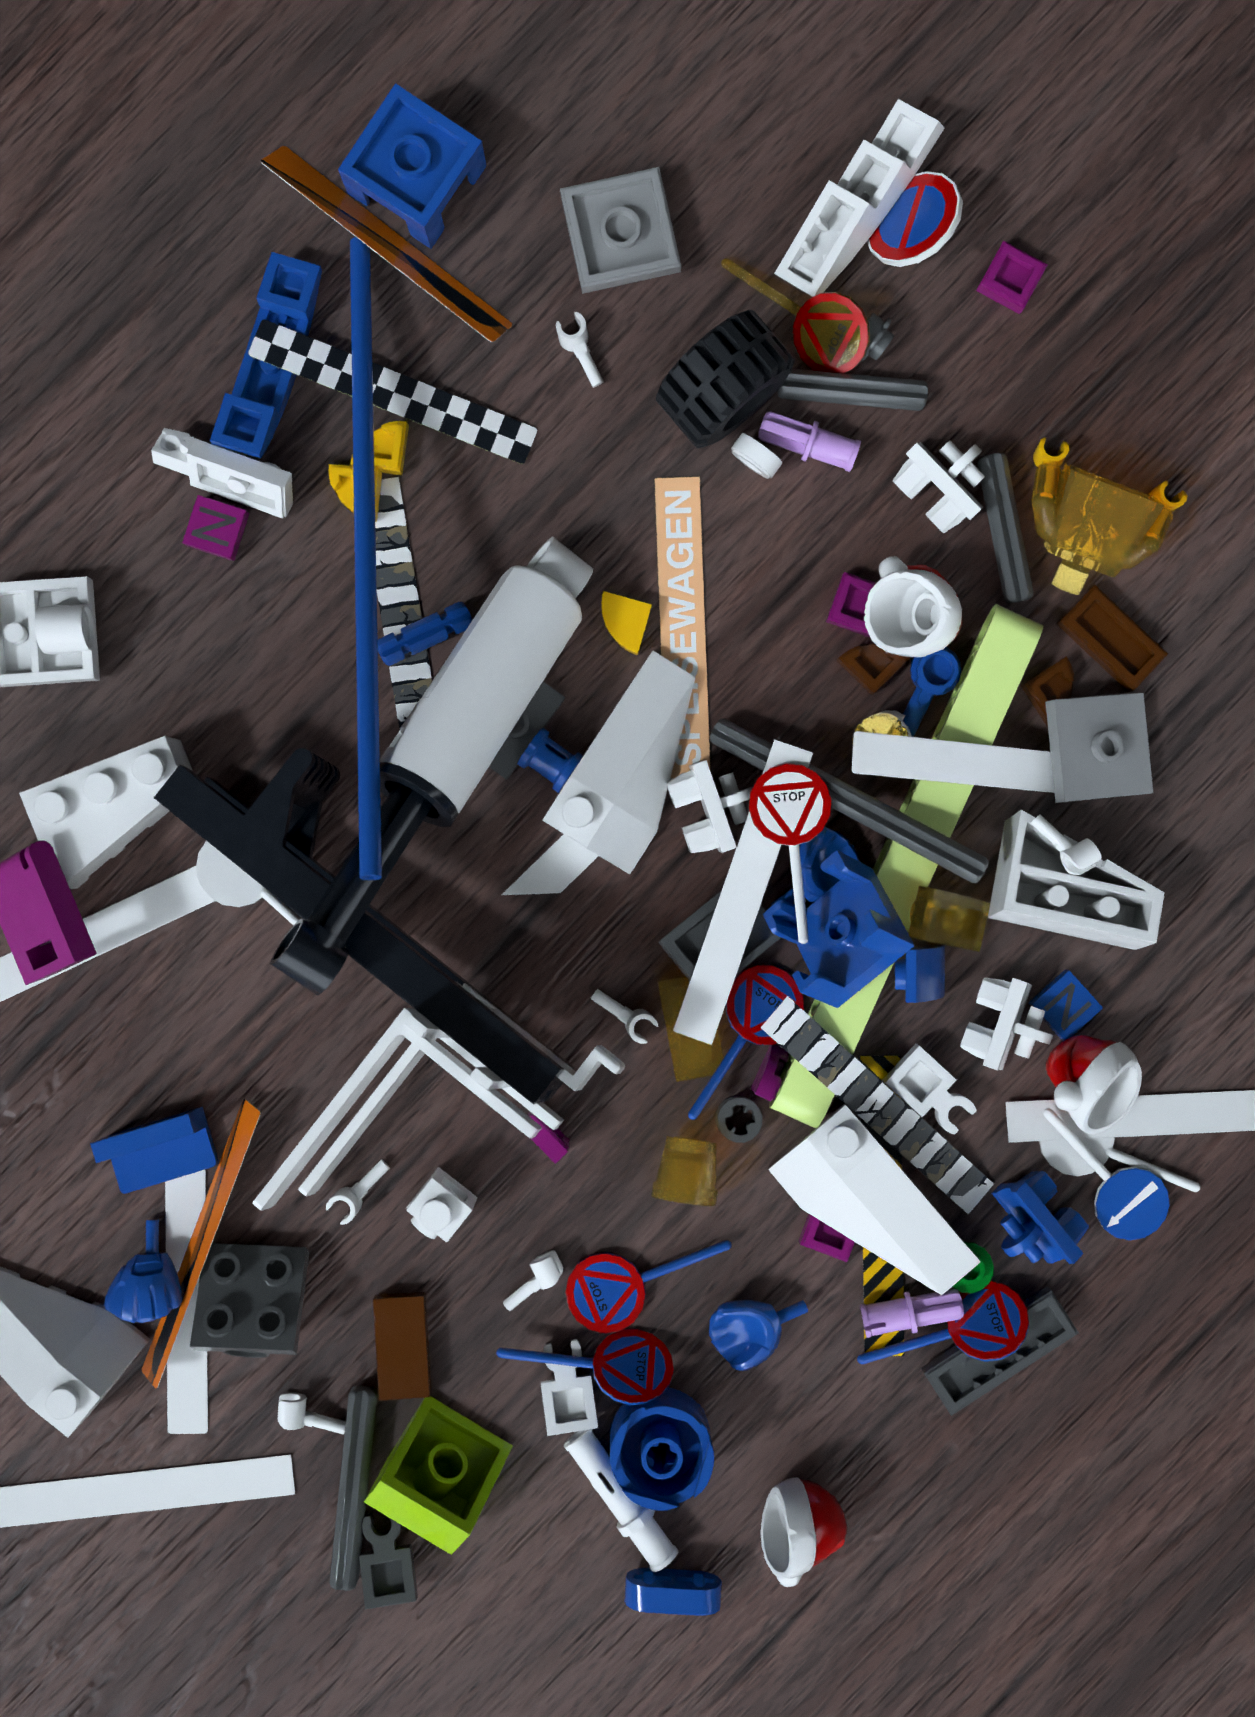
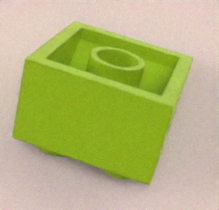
[364,1396,513,1555]

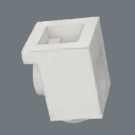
[406,1167,478,1242]

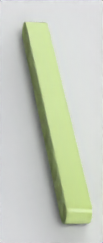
[769,604,1043,1128]

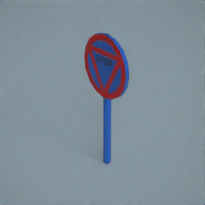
[688,965,804,1120]
[565,1240,732,1334]
[857,1281,1030,1364]
[496,1329,674,1406]

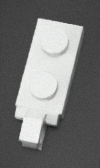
[151,428,293,519]

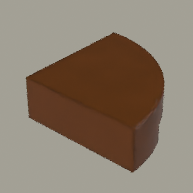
[836,644,910,695]
[1021,656,1074,727]

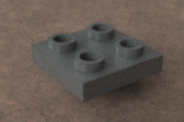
[190,1243,309,1358]

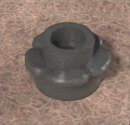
[849,313,894,362]

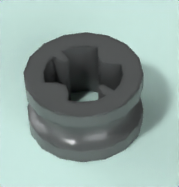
[715,1096,762,1143]

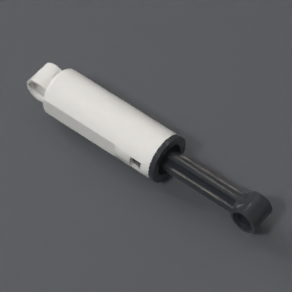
[270,537,593,995]

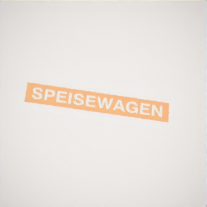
[655,477,711,778]

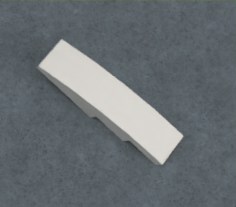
[774,99,945,297]

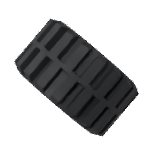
[656,310,795,449]

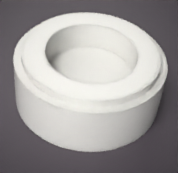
[731,433,783,479]

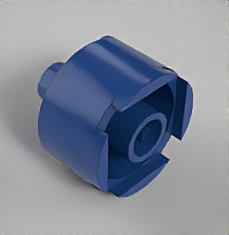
[610,1388,714,1511]

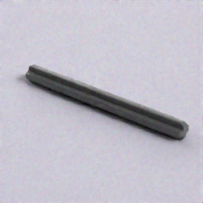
[710,718,988,883]

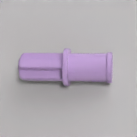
[758,411,861,472]
[860,1289,964,1338]

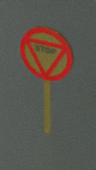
[721,258,870,373]

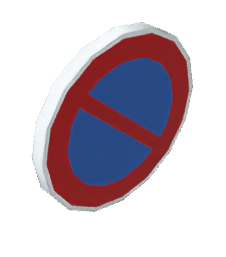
[867,171,963,267]

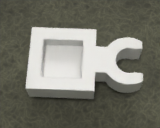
[882,1043,977,1134]
[541,1339,598,1436]

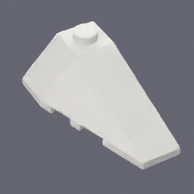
[543,651,695,874]
[768,1104,980,1295]
[0,1266,150,1438]

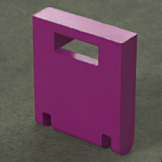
[0,840,97,985]

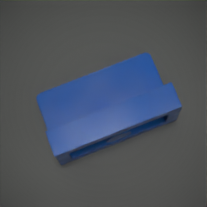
[90,1106,219,1194]

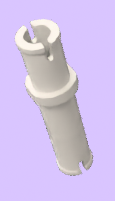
[564,1429,678,1572]

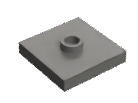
[560,167,681,294]
[1045,693,1153,803]

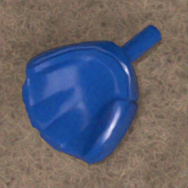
[771,827,860,905]
[104,1220,182,1323]
[709,1300,808,1371]

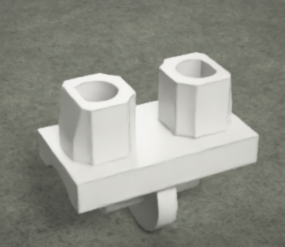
[893,441,985,533]
[666,760,753,853]
[960,978,1053,1071]

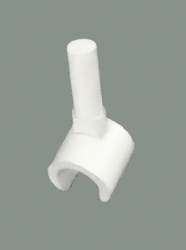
[556,312,604,388]
[1031,814,1102,875]
[591,989,658,1044]
[326,1159,390,1225]
[503,1250,563,1311]
[277,1392,346,1435]

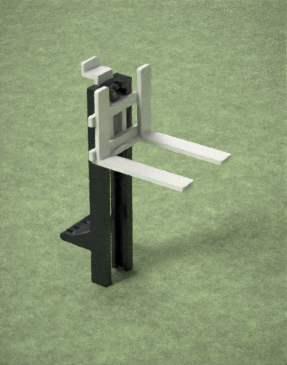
[154,748,625,1211]

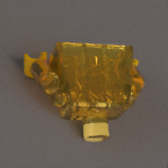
[1032,437,1188,595]

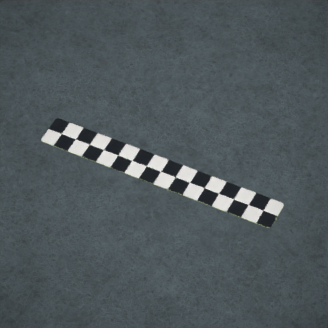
[249,319,537,464]

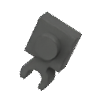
[359,1513,418,1610]

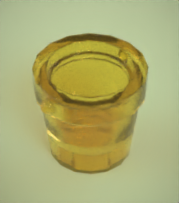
[651,1136,718,1206]

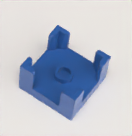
[338,83,487,249]
[763,850,915,1008]

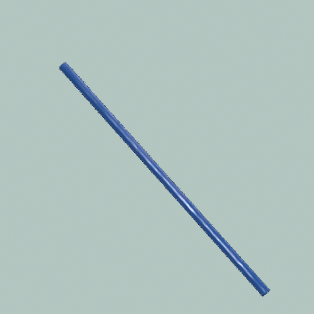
[350,237,382,880]

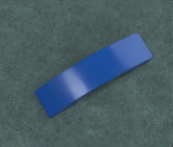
[210,252,322,458]

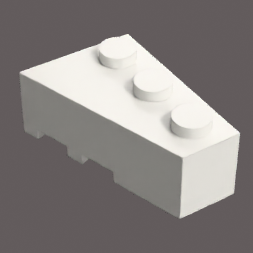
[19,736,193,889]
[988,809,1164,950]

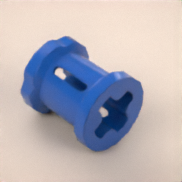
[517,728,583,793]

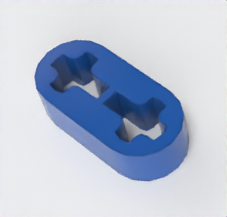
[624,1568,722,1616]

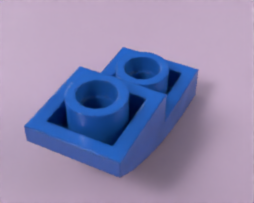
[895,945,945,1003]

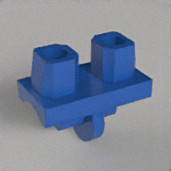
[991,1171,1089,1264]

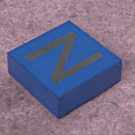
[1028,969,1103,1041]

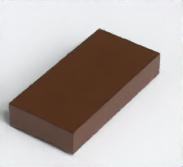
[1056,585,1168,692]
[373,1292,432,1401]

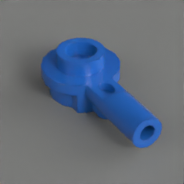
[903,647,961,737]

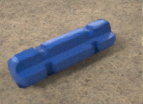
[378,602,473,666]

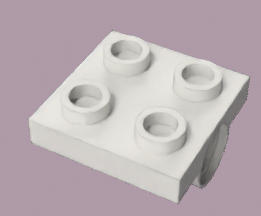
[0,576,100,687]

